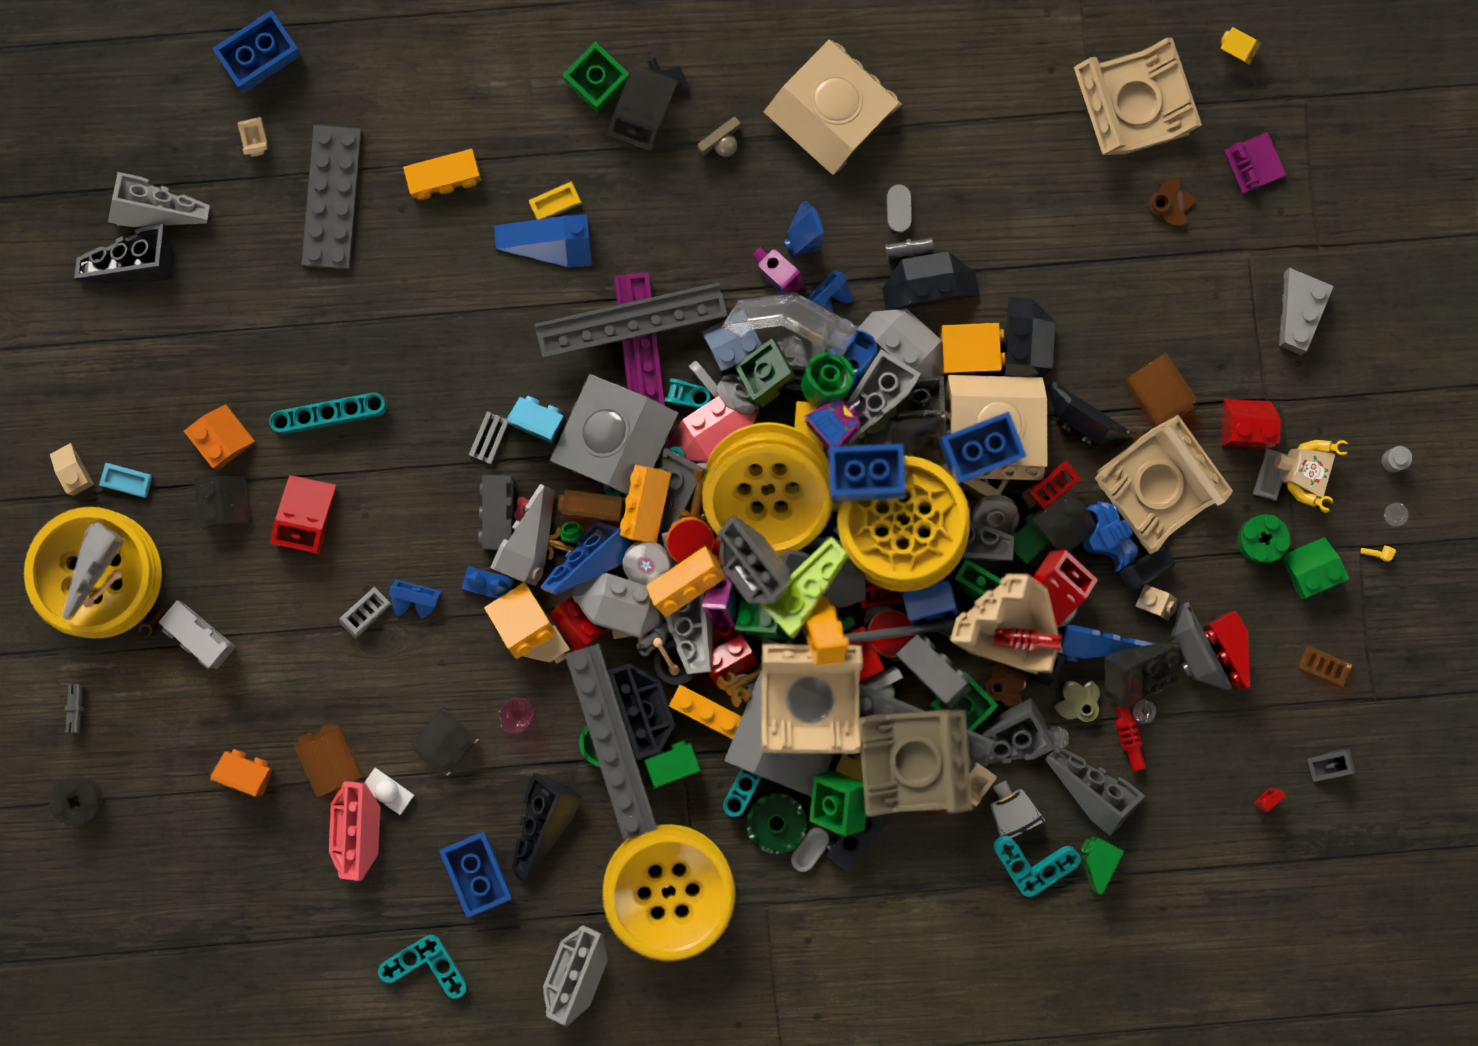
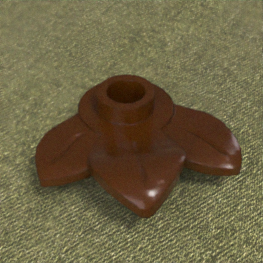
[1149,179,1196,226]
[984,663,1029,707]

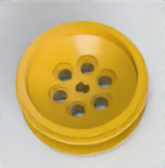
[702,423,833,556]
[838,456,969,592]
[24,507,162,639]
[603,824,735,961]

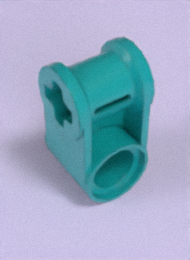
[664,378,711,410]

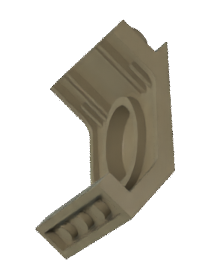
[858,710,973,816]

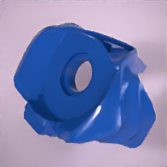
[829,330,877,396]
[1082,501,1138,572]

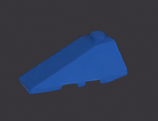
[784,201,824,259]
[494,215,592,268]
[541,521,632,594]
[1058,625,1160,663]

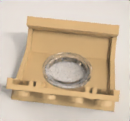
[761,645,862,753]

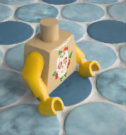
[1274,440,1349,513]

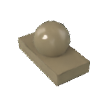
[698,117,740,157]

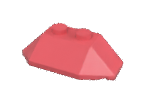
[669,396,760,462]
[329,781,380,881]

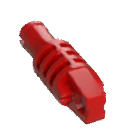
[993,628,1062,651]
[1115,704,1146,772]

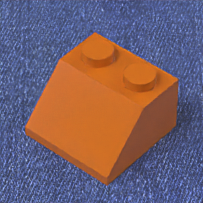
[184,404,255,471]
[210,749,273,796]

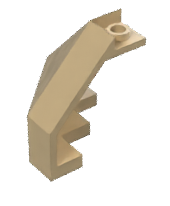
[950,574,1063,674]

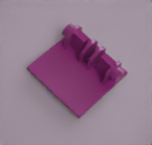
[1224,132,1286,193]

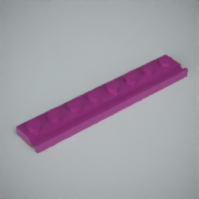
[614,272,670,462]

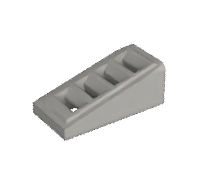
[339,587,391,639]

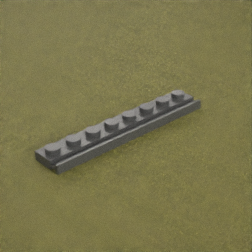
[534,282,727,359]
[565,644,657,840]

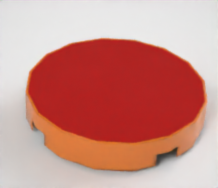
[665,517,714,563]
[867,610,915,659]

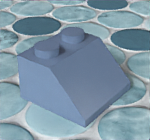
[701,311,762,374]

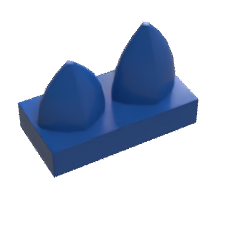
[802,270,852,317]
[462,566,515,599]
[389,579,441,618]

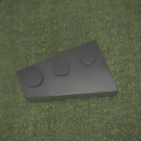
[478,475,515,551]
[896,635,970,709]

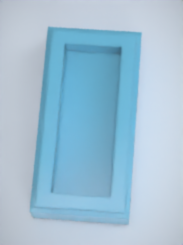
[99,463,153,498]

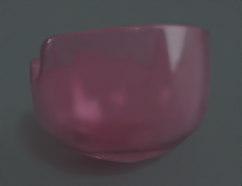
[499,698,536,734]

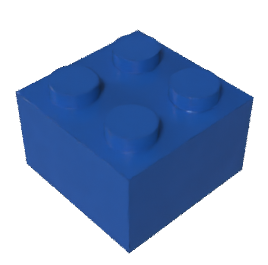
[902,579,962,625]

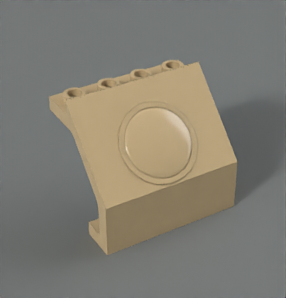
[1074,38,1202,155]
[764,39,902,175]
[946,375,1047,480]
[1095,415,1233,554]

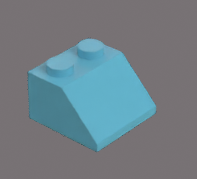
[507,396,565,444]

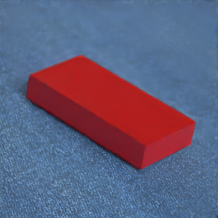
[1254,788,1286,812]

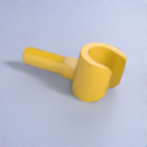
[1360,546,1396,562]

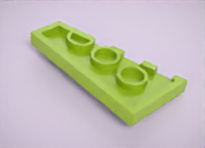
[760,537,849,639]

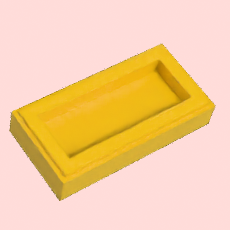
[529,181,582,220]

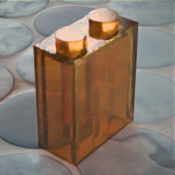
[1123,353,1198,428]
[558,490,624,525]
[294,722,364,798]

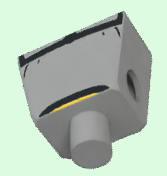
[990,780,1045,838]

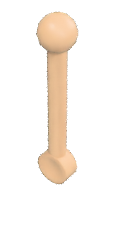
[83,570,123,608]
[653,638,679,675]

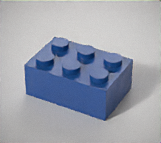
[212,10,302,94]
[938,411,1027,484]
[829,444,905,502]
[439,831,514,918]

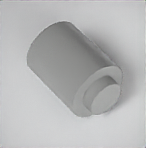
[1382,446,1412,472]

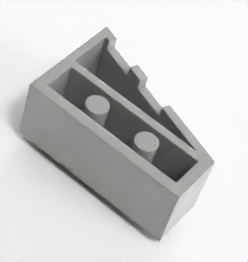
[1279,268,1334,355]
[159,600,236,669]

